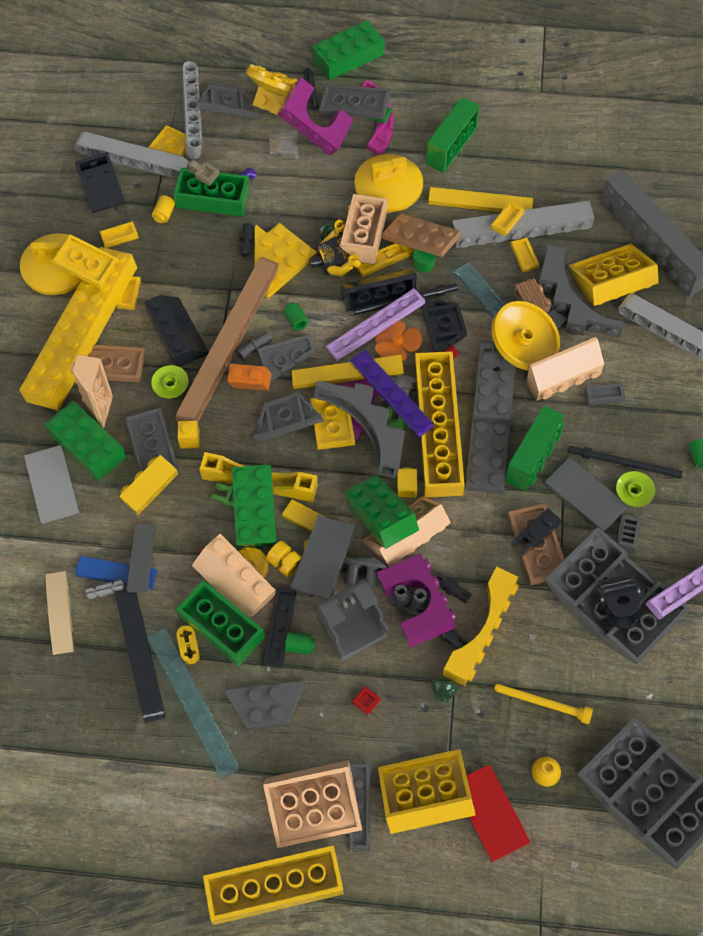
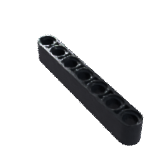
[115,590,166,723]

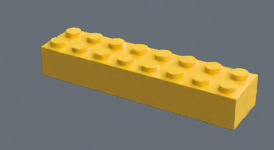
[415,352,465,497]

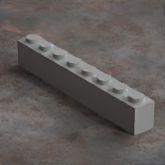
[452,201,595,248]

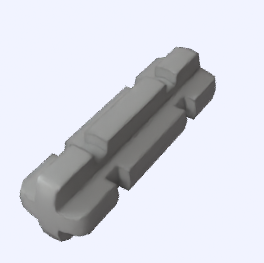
[86,579,125,599]

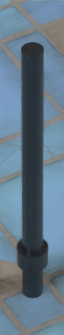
[353,283,458,315]
[567,445,683,479]

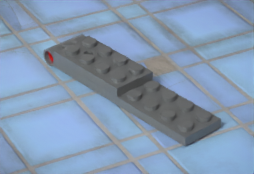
[465,340,515,494]

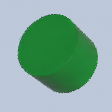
[413,249,435,273]

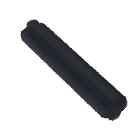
[303,68,318,110]

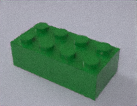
[312,20,385,81]
[425,97,480,173]
[173,167,250,217]
[44,400,126,482]
[505,405,565,492]
[232,465,277,548]
[344,474,419,549]
[176,580,265,667]

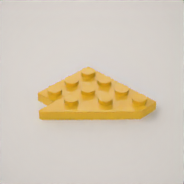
[255,223,317,299]

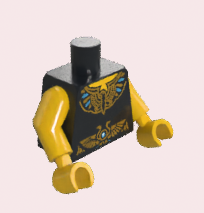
[309,220,361,277]

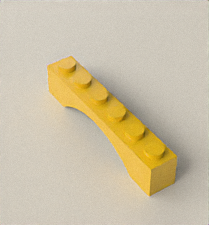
[200,452,318,502]
[443,567,519,686]

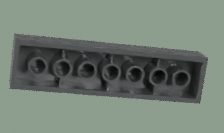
[601,170,703,297]

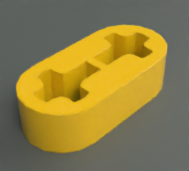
[177,625,200,665]

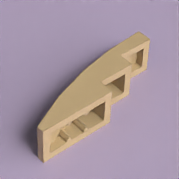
[45,571,74,655]

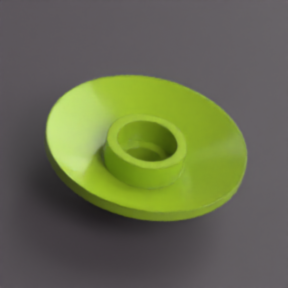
[151,365,189,399]
[616,471,655,507]

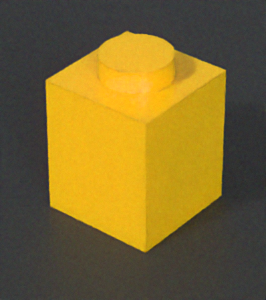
[178,421,199,449]
[397,467,417,498]

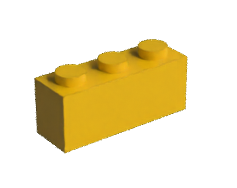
[119,455,178,515]

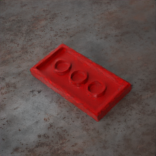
[467,764,531,863]

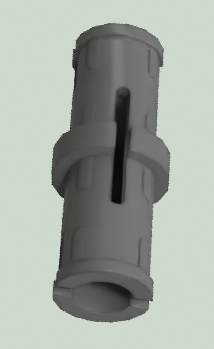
[236,331,272,360]

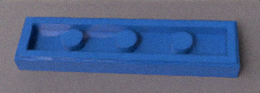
[75,556,158,590]

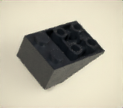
[75,152,125,213]

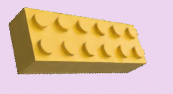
[203,845,344,925]

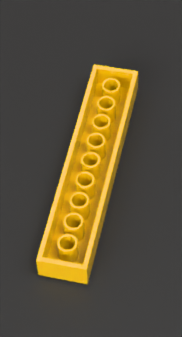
[19,247,137,411]

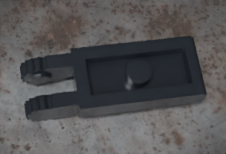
[511,508,562,556]

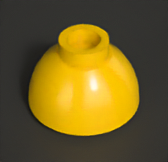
[531,757,561,787]

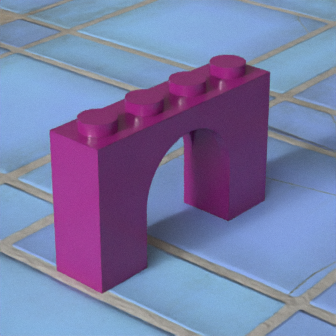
[277,78,354,155]
[377,553,456,648]

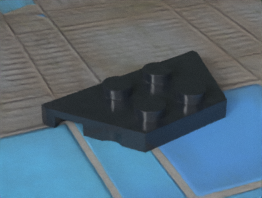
[421,296,467,352]

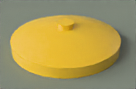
[491,301,560,371]

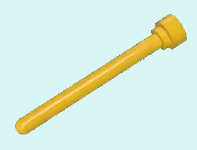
[494,684,593,725]

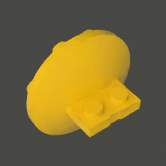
[245,64,297,115]
[354,154,423,213]
[20,233,82,295]

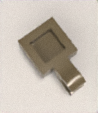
[188,160,219,186]

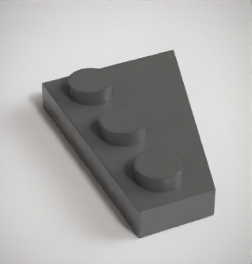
[257,334,315,383]

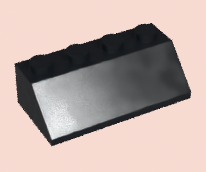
[341,269,417,312]
[144,295,209,367]

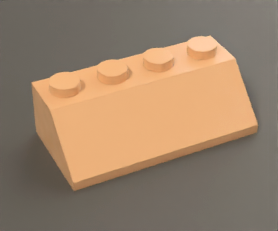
[340,194,388,264]
[526,337,604,401]
[71,355,113,429]
[362,496,451,567]
[192,534,276,619]

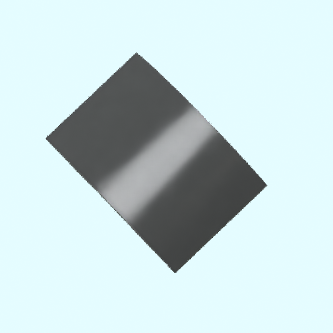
[545,527,690,664]
[577,717,703,869]

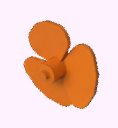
[375,321,422,362]

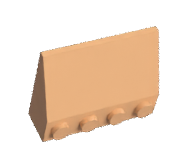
[263,760,362,848]

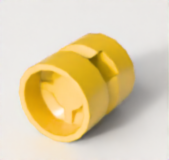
[266,541,302,578]

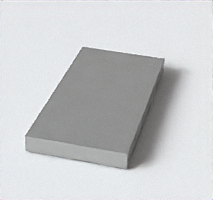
[24,445,80,524]

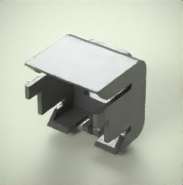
[317,579,388,661]

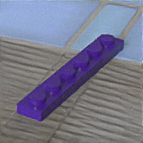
[350,349,434,438]

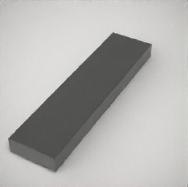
[127,524,156,592]
[349,763,370,851]

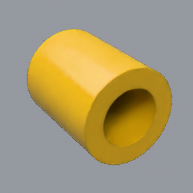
[152,195,175,223]

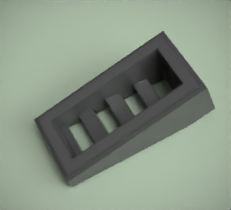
[616,513,642,554]

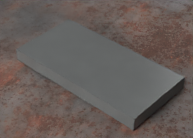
[319,85,391,119]
[124,407,180,474]
[544,457,629,532]
[291,515,356,600]

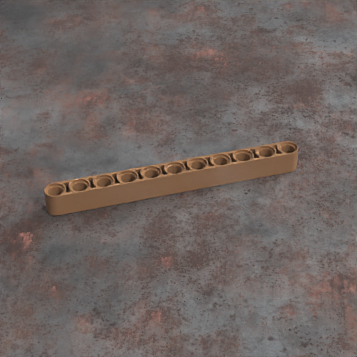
[175,257,279,423]

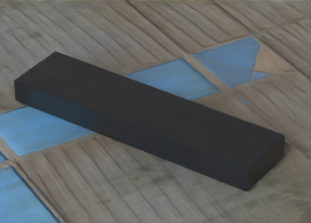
[263,588,297,668]

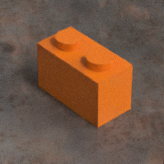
[227,364,271,391]

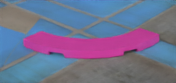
[360,80,394,155]

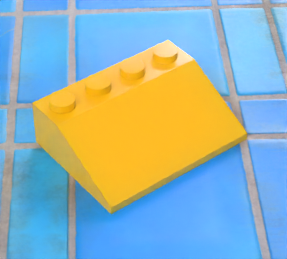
[568,244,658,306]
[378,749,475,834]

